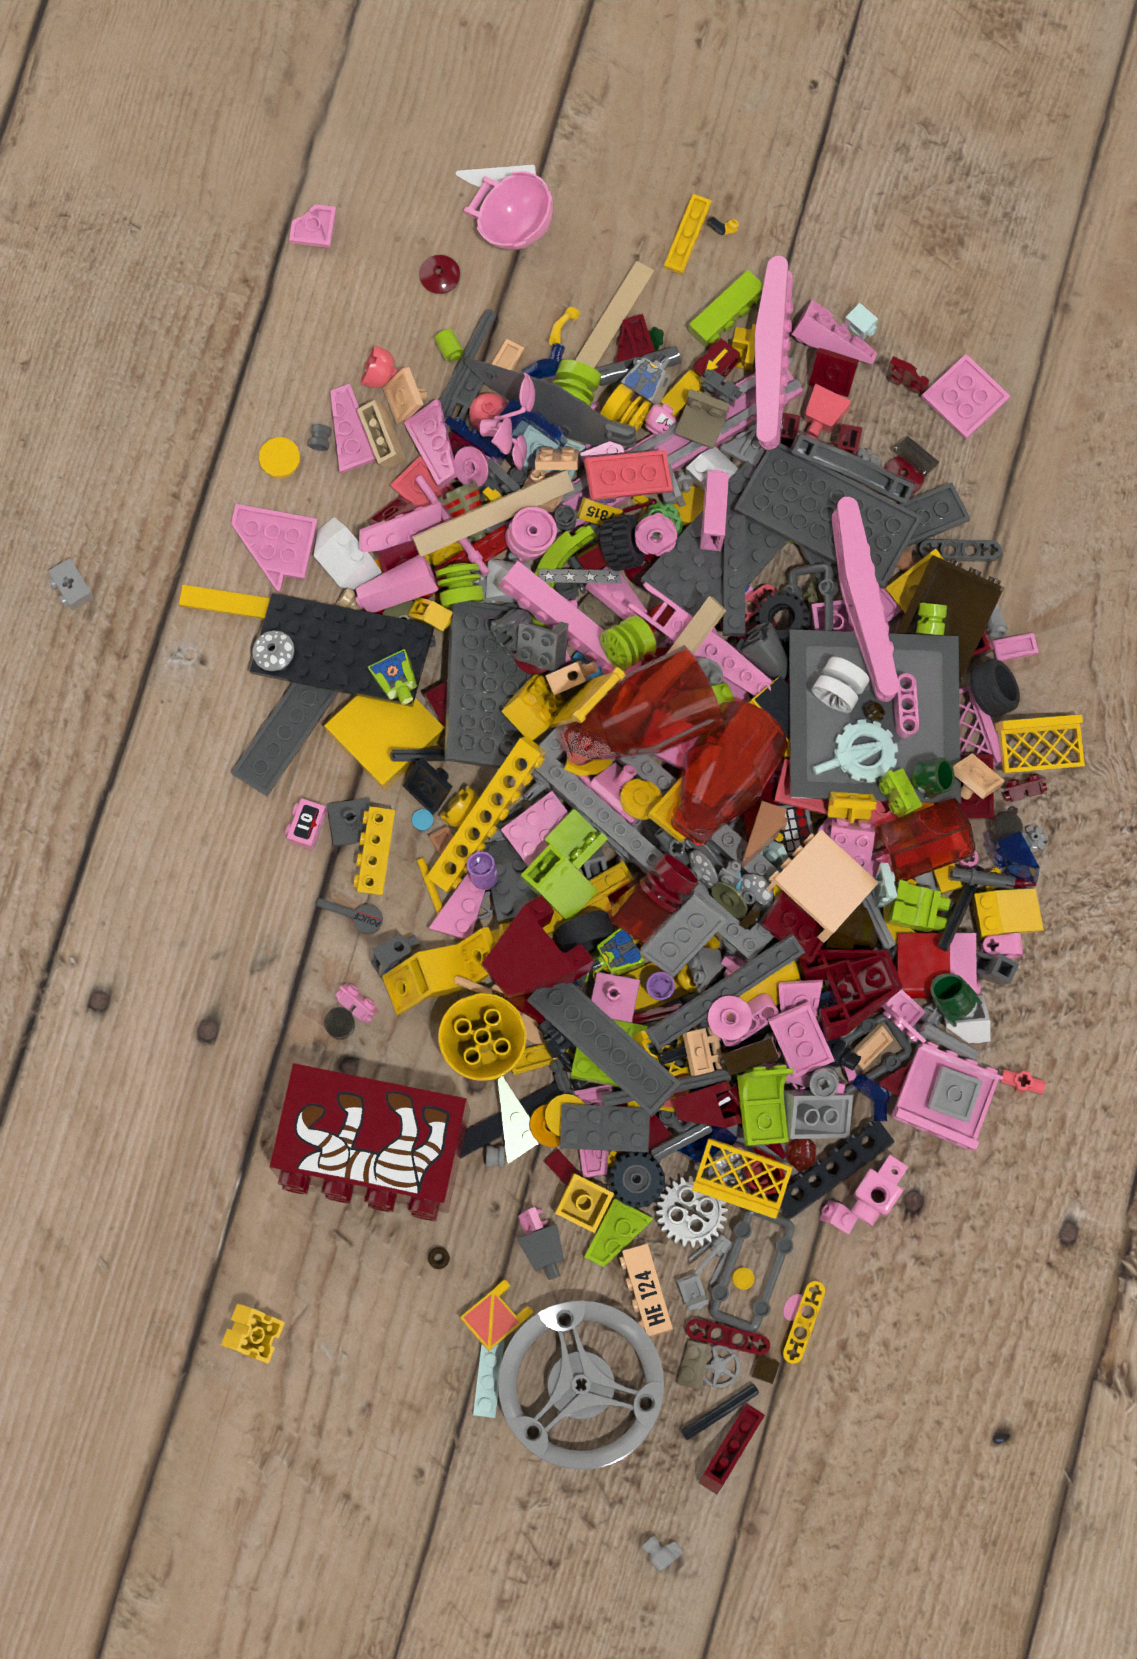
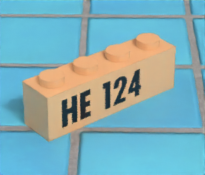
[619,1244,673,1337]

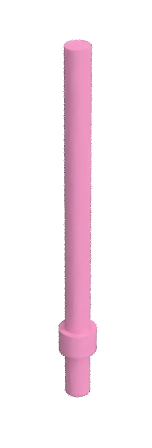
[415,475,490,577]

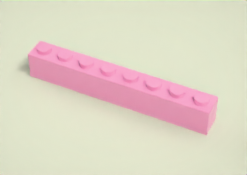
[498,561,643,691]

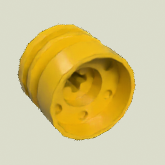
[600,383,652,432]

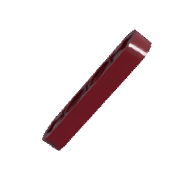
[686,1319,770,1356]

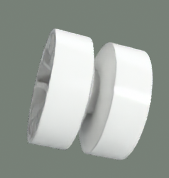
[812,657,869,713]

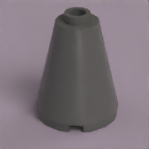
[737,622,789,681]

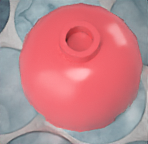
[361,345,397,388]
[469,393,510,433]

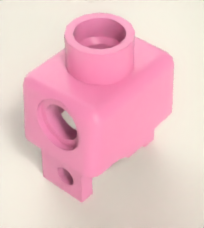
[850,1155,908,1226]

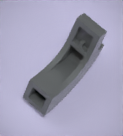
[976,950,1019,985]

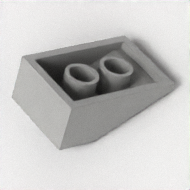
[784,1090,853,1139]

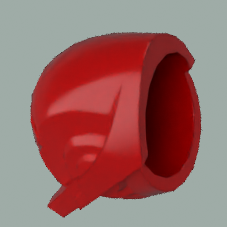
[741,1147,786,1194]

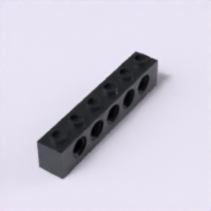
[773,1121,895,1220]

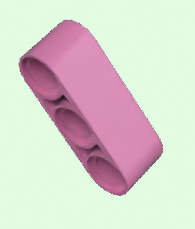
[893,673,919,739]
[722,994,778,1047]

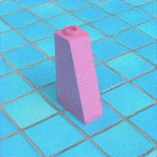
[700,470,729,551]
[355,555,439,613]

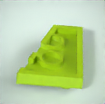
[584,1199,654,1268]

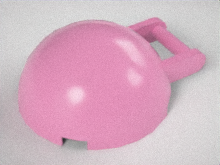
[463,171,553,250]

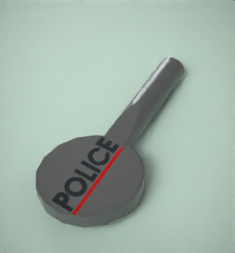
[317,898,383,935]

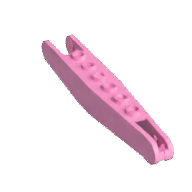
[755,256,793,450]
[832,497,899,702]
[628,581,773,696]

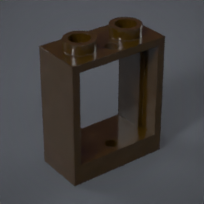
[721,1030,782,1076]

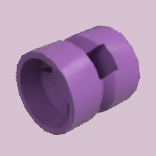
[467,851,498,890]
[646,972,675,1000]

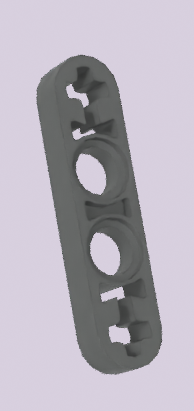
[919,540,1002,562]

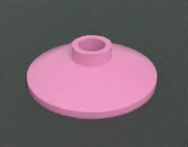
[454,446,488,487]
[708,996,752,1040]

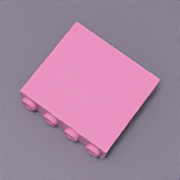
[891,1042,1003,1151]

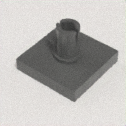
[327,798,371,847]

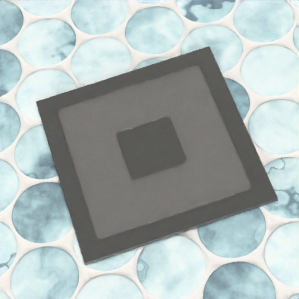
[789,629,961,804]

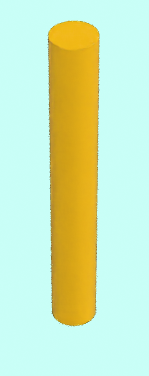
[417,858,443,915]

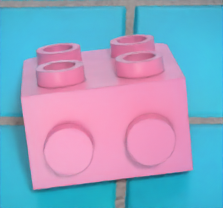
[830,818,875,872]
[881,989,927,1043]

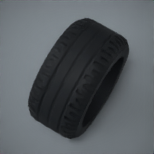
[970,659,1020,718]
[556,910,615,952]

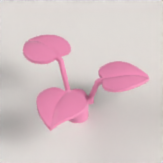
[480,373,535,471]

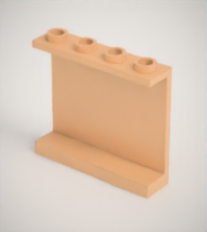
[766,830,879,943]

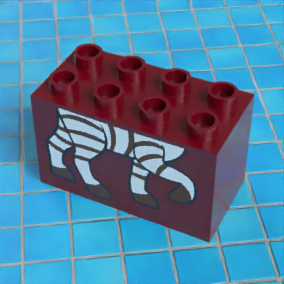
[269,1063,470,1221]

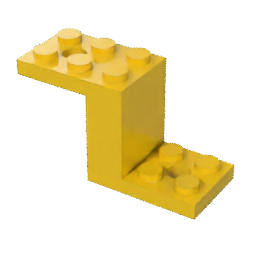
[382,927,495,1016]

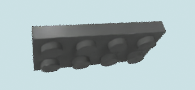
[484,840,537,924]
[560,1104,650,1153]

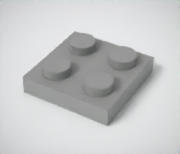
[927,1066,983,1122]

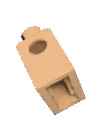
[546,660,598,695]

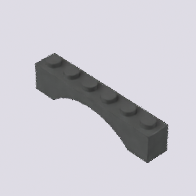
[790,430,915,504]

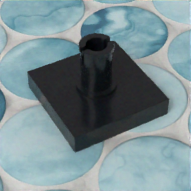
[403,757,453,815]

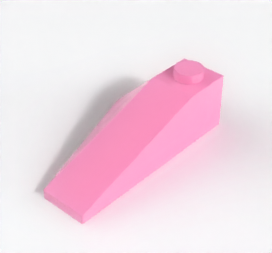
[792,300,877,364]

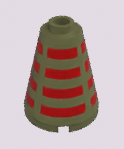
[437,480,486,541]

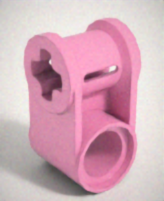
[980,933,1023,959]

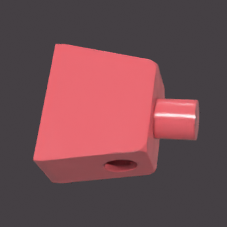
[804,384,851,438]

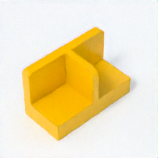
[732,324,756,371]
[827,792,877,824]

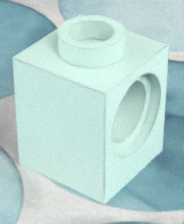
[845,303,878,340]

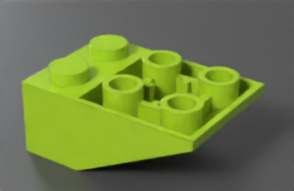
[521,844,598,921]

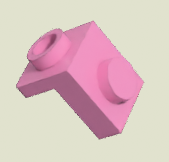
[819,1200,858,1235]

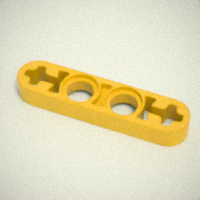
[783,1281,825,1365]

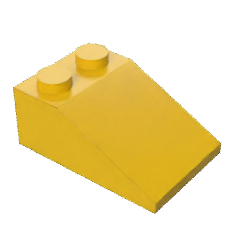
[972,888,1044,941]

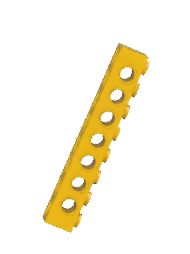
[426,736,547,892]

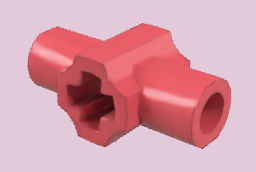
[1000,1069,1046,1095]

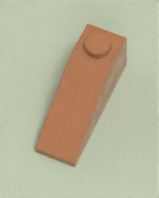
[741,801,788,867]

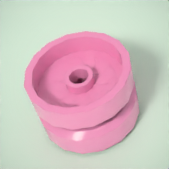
[505,507,557,560]

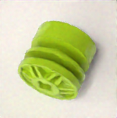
[553,360,601,407]
[435,563,485,608]
[600,615,657,671]

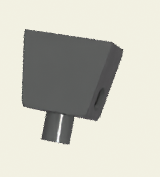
[517,1224,564,1280]

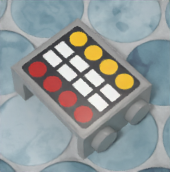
[774,804,813,860]

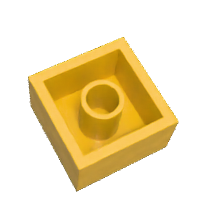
[554,1173,614,1233]

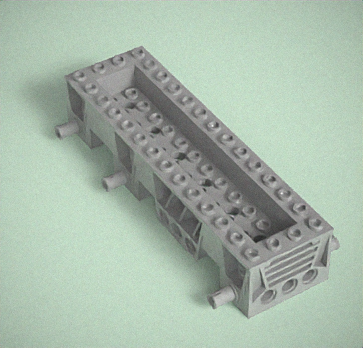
[523,704,781,975]

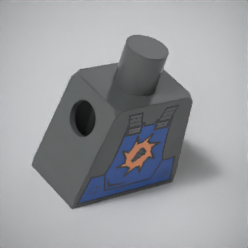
[369,934,420,978]

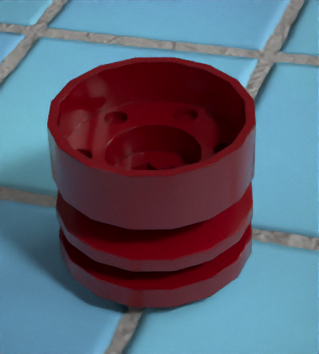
[640,853,699,912]

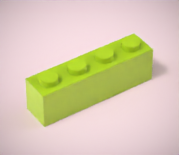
[689,270,764,348]

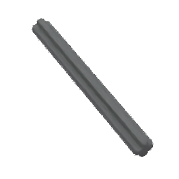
[439,309,496,417]
[602,1069,731,1107]

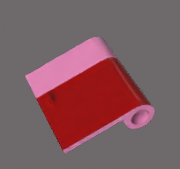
[897,933,981,999]

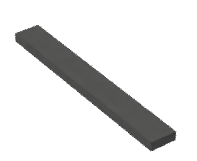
[646,933,805,1050]

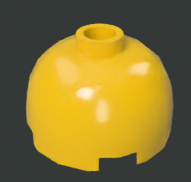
[440,786,479,828]

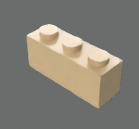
[357,400,406,469]

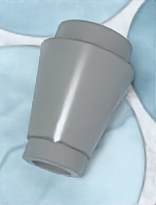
[987,605,1008,638]

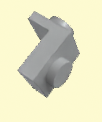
[677,1273,709,1311]

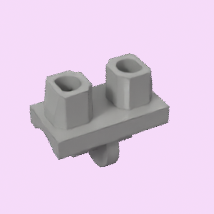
[662,464,693,507]

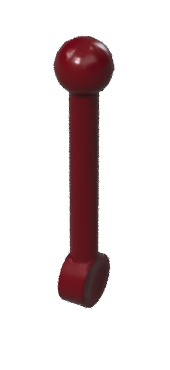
[622,498,657,514]

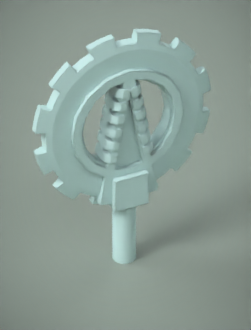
[812,719,898,783]

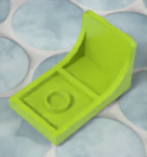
[737,1065,794,1146]

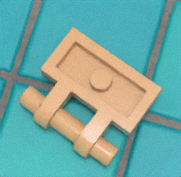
[683,1026,723,1076]

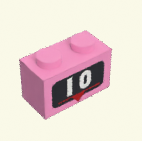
[285,798,327,850]

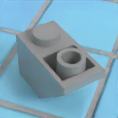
[688,947,724,994]

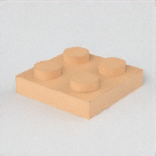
[535,446,579,470]

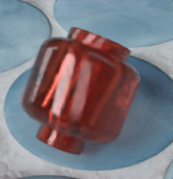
[787,1139,817,1170]

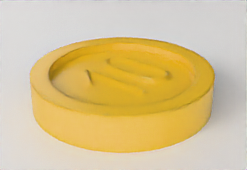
[732,1267,755,1290]

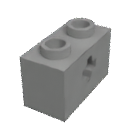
[48,558,94,611]

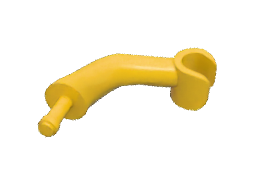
[549,307,580,347]

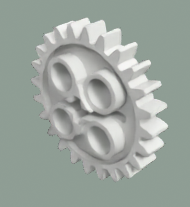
[656,1176,728,1248]

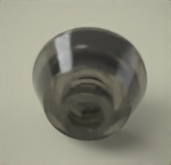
[640,819,661,845]

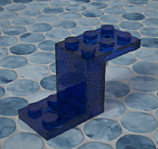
[444,398,568,466]

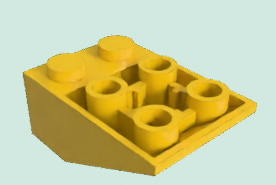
[501,674,565,741]

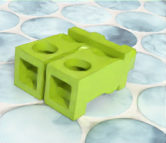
[887,880,951,933]

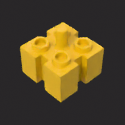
[221,1304,285,1364]

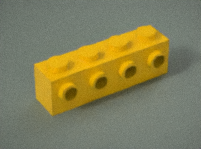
[353,806,395,897]

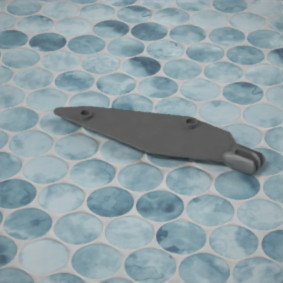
[465,358,636,448]

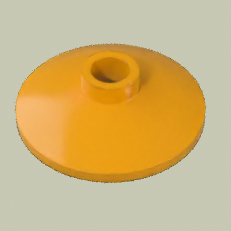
[530,1104,561,1147]

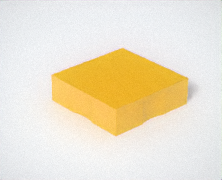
[324,696,446,791]

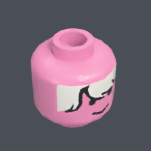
[644,403,675,435]

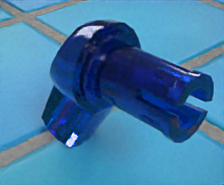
[522,343,565,379]
[853,1075,891,1121]

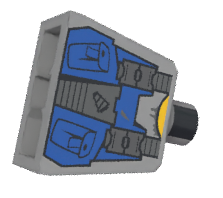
[621,353,672,405]

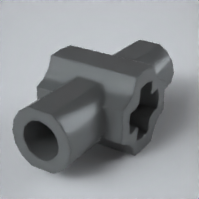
[654,828,690,865]

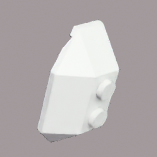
[314,517,383,590]

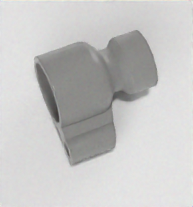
[641,1535,684,1573]

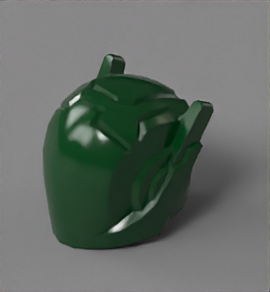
[912,757,955,800]
[931,974,982,1027]

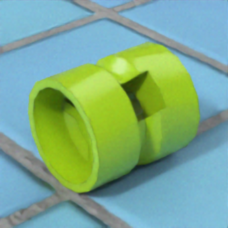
[916,603,947,636]

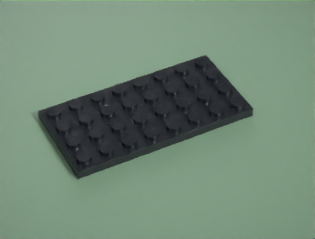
[250,593,434,707]

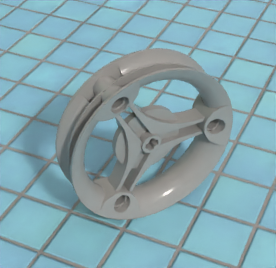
[498,1301,664,1470]

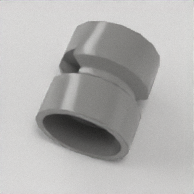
[810,1065,839,1099]

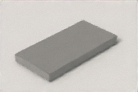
[639,891,728,978]

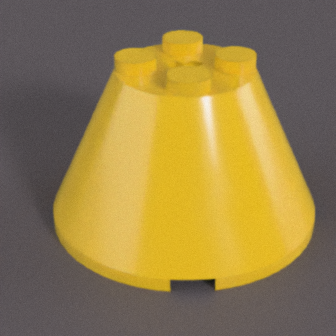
[438,993,527,1081]

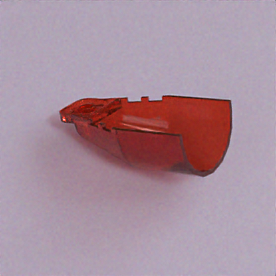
[560,645,723,766]
[670,701,788,846]

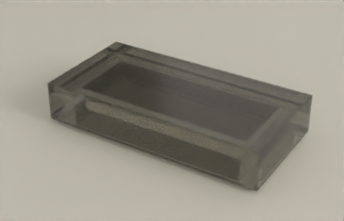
[894,436,939,477]

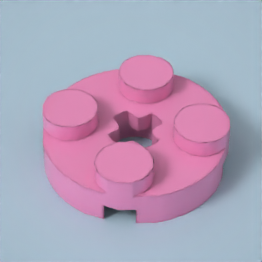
[635,513,677,556]

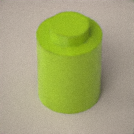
[434,329,464,362]

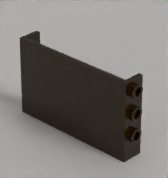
[896,555,1005,685]

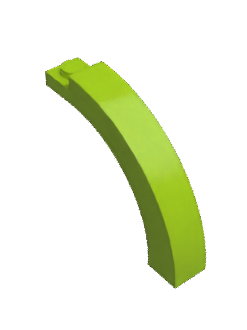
[531,525,597,630]

